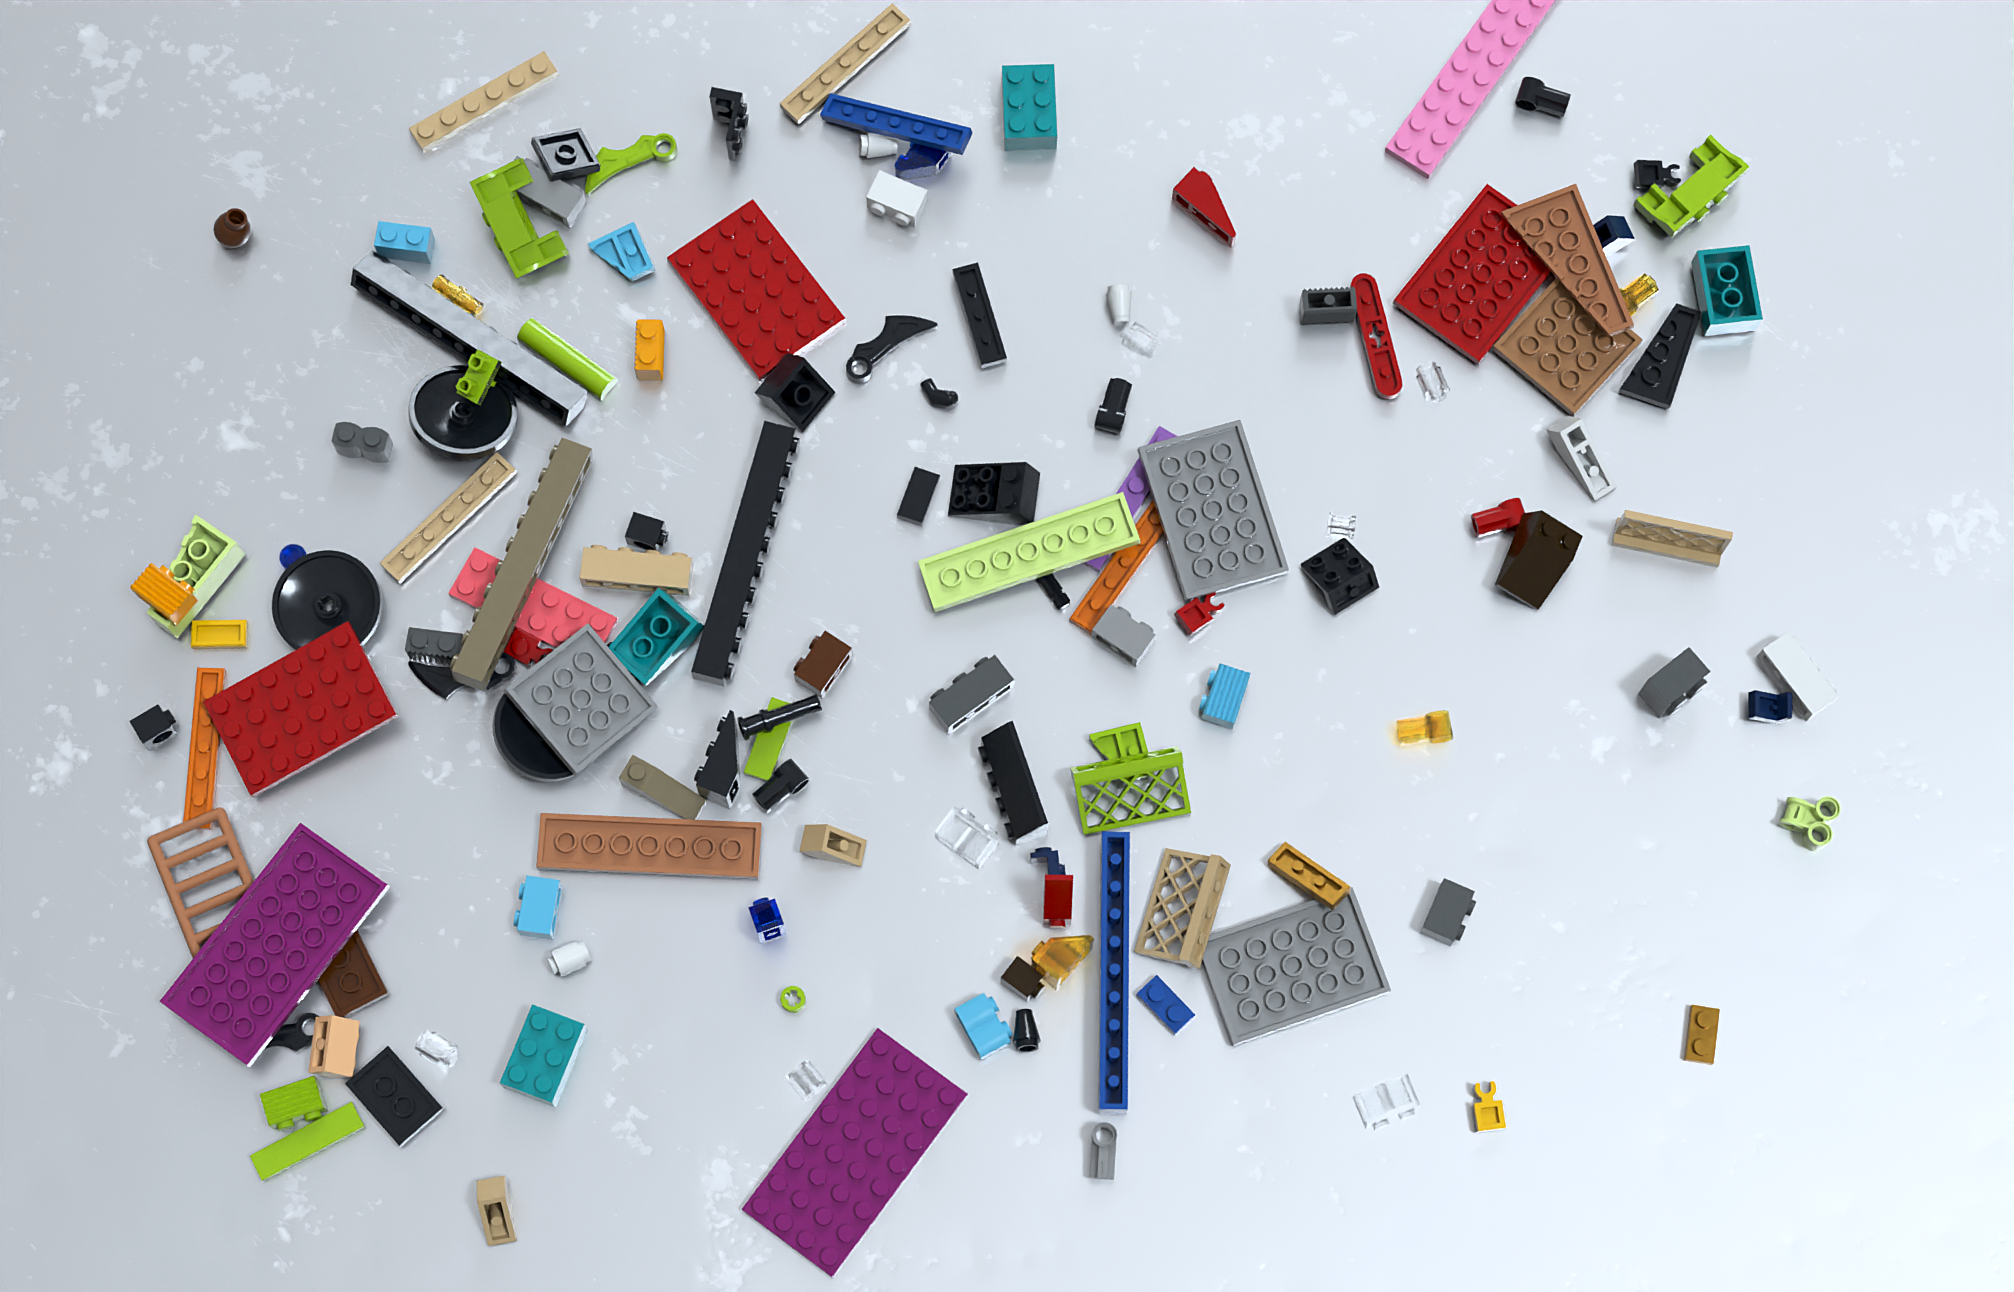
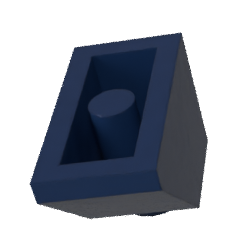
[1593,215,1635,255]

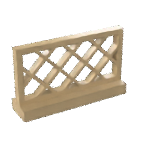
[1611,510,1733,568]
[1134,848,1231,969]

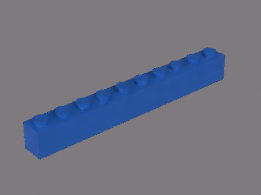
[1098,831,1130,1114]

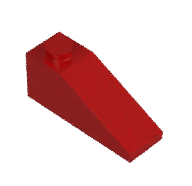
[1172,167,1236,247]
[1043,875,1073,929]

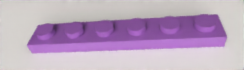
[1083,426,1178,573]

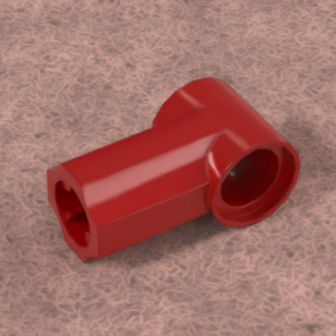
[1471,498,1525,538]

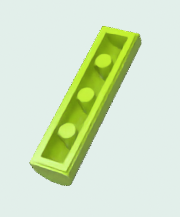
[517,318,618,401]

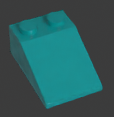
[609,588,705,686]

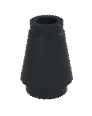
[1013,1009,1041,1052]

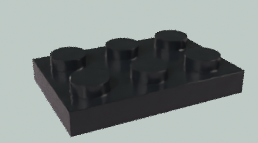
[345,1046,444,1147]

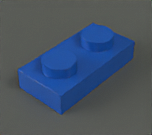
[1136,975,1195,1035]

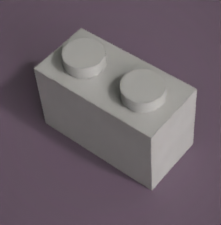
[1091,604,1156,667]

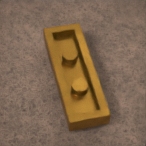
[1268,842,1350,910]

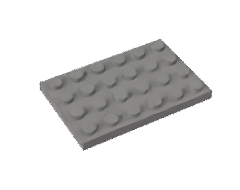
[1137,420,1289,601]
[1202,887,1391,1046]

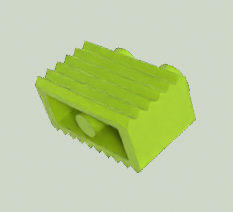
[260,1076,328,1131]

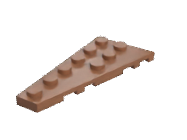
[1501,184,1634,337]

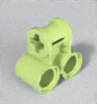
[1779,796,1841,852]

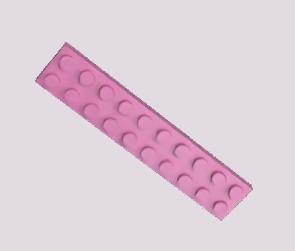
[1385,0,1556,179]

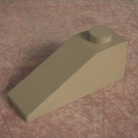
[619,755,707,820]

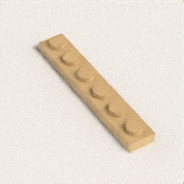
[780,3,911,124]
[409,51,558,153]
[380,452,517,584]

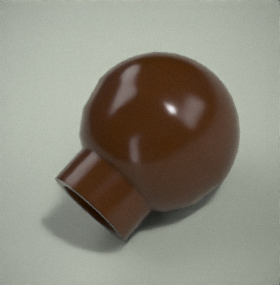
[213,208,251,248]

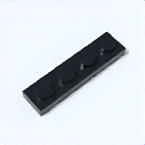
[952,262,1007,369]

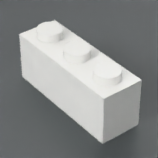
[1757,631,1839,721]

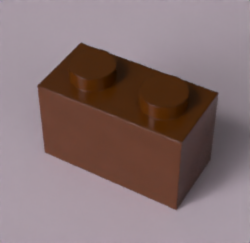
[793,631,853,698]

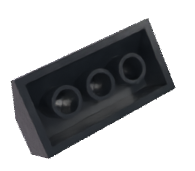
[978,721,1048,846]

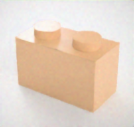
[308,1015,360,1078]

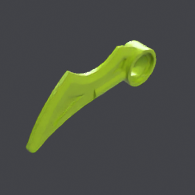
[585,133,678,195]

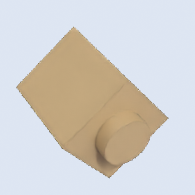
[800,824,867,867]
[477,1175,516,1246]

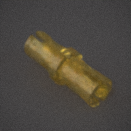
[432,274,484,317]

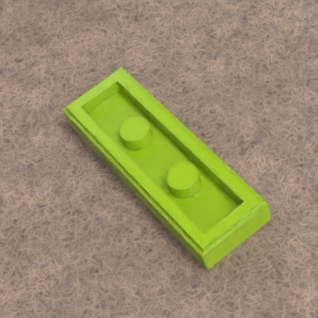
[743,697,793,782]

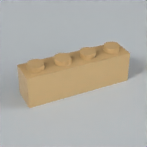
[579,545,693,596]

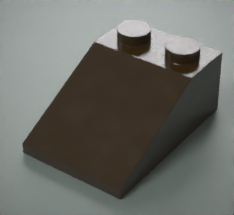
[1495,510,1583,610]

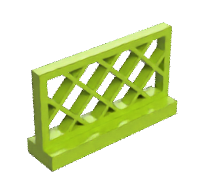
[1070,746,1191,835]

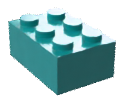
[1002,64,1057,151]
[1691,245,1763,336]
[500,1004,588,1108]

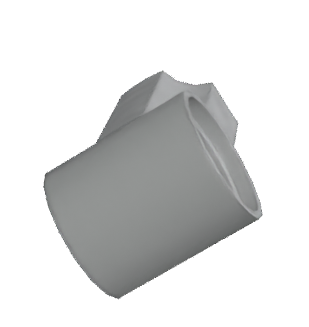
[1089,1122,1117,1180]

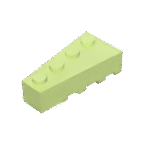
[147,515,246,639]

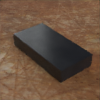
[897,467,940,526]

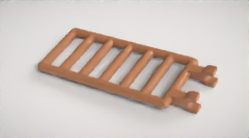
[147,807,254,958]

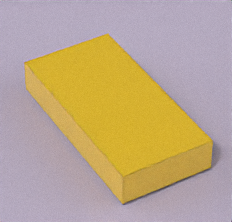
[191,620,248,649]

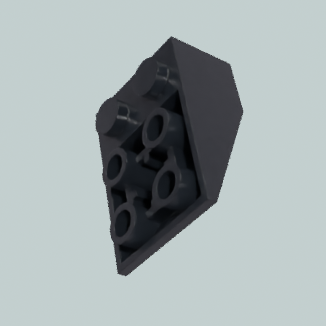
[948,462,1040,524]
[694,710,741,810]

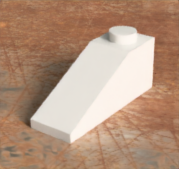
[1546,416,1617,501]

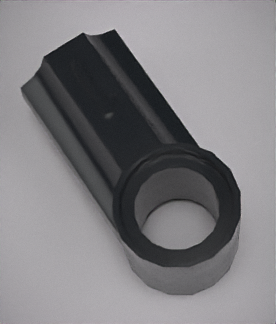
[1515,77,1571,117]
[1094,378,1132,434]
[752,759,810,813]

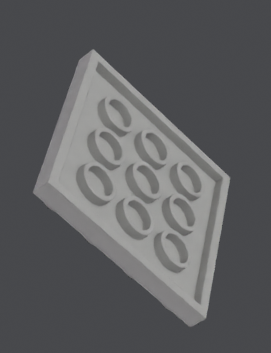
[504,624,658,776]

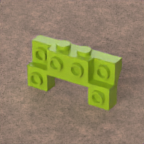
[1633,134,1749,238]
[469,158,569,279]

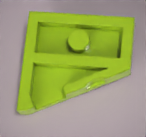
[1089,722,1154,781]

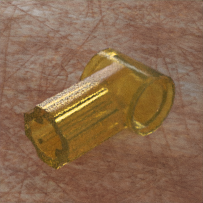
[1619,273,1659,316]
[1396,710,1454,745]

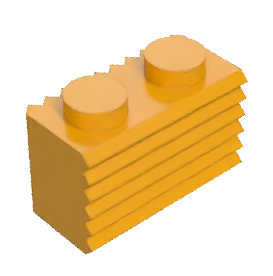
[634,319,665,381]
[130,563,198,626]

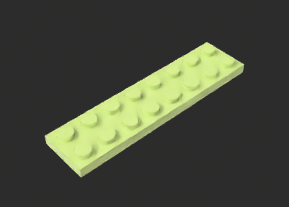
[918,492,1141,612]

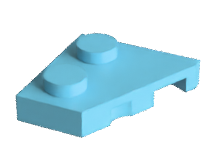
[588,222,656,282]

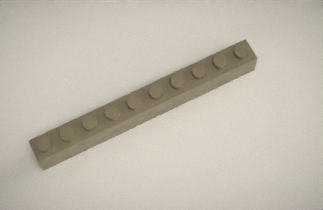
[450,438,593,692]

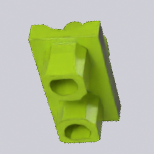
[456,349,502,405]

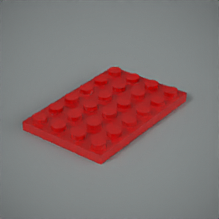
[1393,184,1552,365]
[667,199,846,381]
[203,621,399,797]

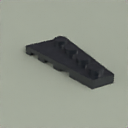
[1618,303,1702,409]

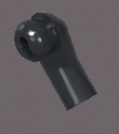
[920,378,958,408]

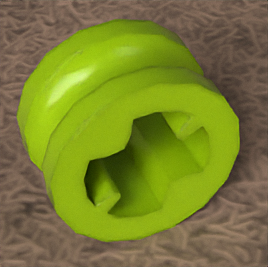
[780,986,806,1013]

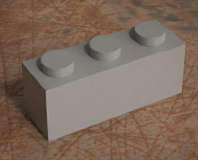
[514,156,586,228]

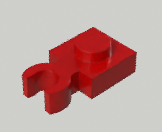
[1174,593,1225,636]
[504,627,553,665]

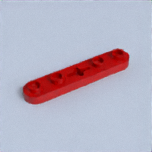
[1350,273,1403,399]

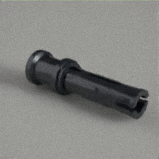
[737,694,822,741]

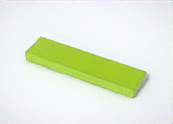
[250,1101,366,1182]

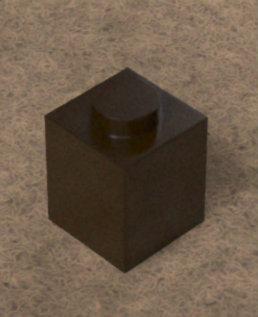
[1000,956,1045,1002]

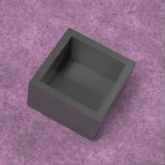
[1638,647,1711,718]

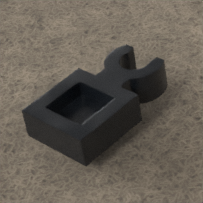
[1634,160,1681,189]

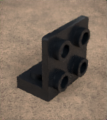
[709,87,749,161]
[1301,538,1380,615]

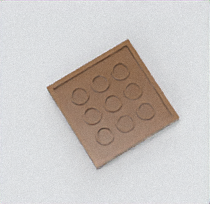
[1492,278,1643,417]

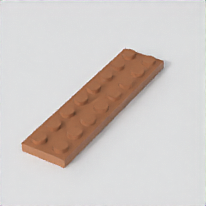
[536,813,762,879]

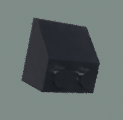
[754,353,835,432]

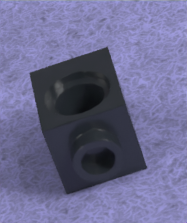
[625,512,669,551]
[129,704,177,750]

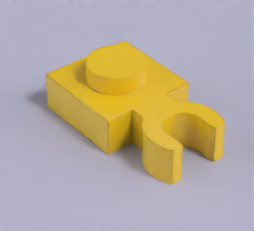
[1473,1081,1506,1133]

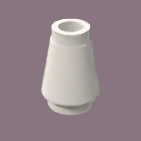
[859,132,898,159]
[1105,284,1132,324]

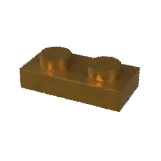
[1684,1004,1720,1065]

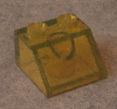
[1031,935,1094,991]

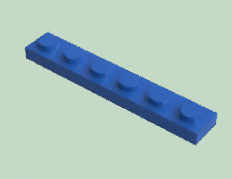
[820,93,973,155]

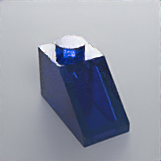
[748,897,787,944]

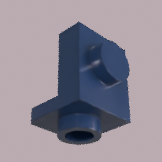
[1748,690,1793,724]
[1030,847,1066,875]

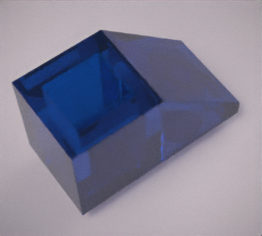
[894,142,952,181]

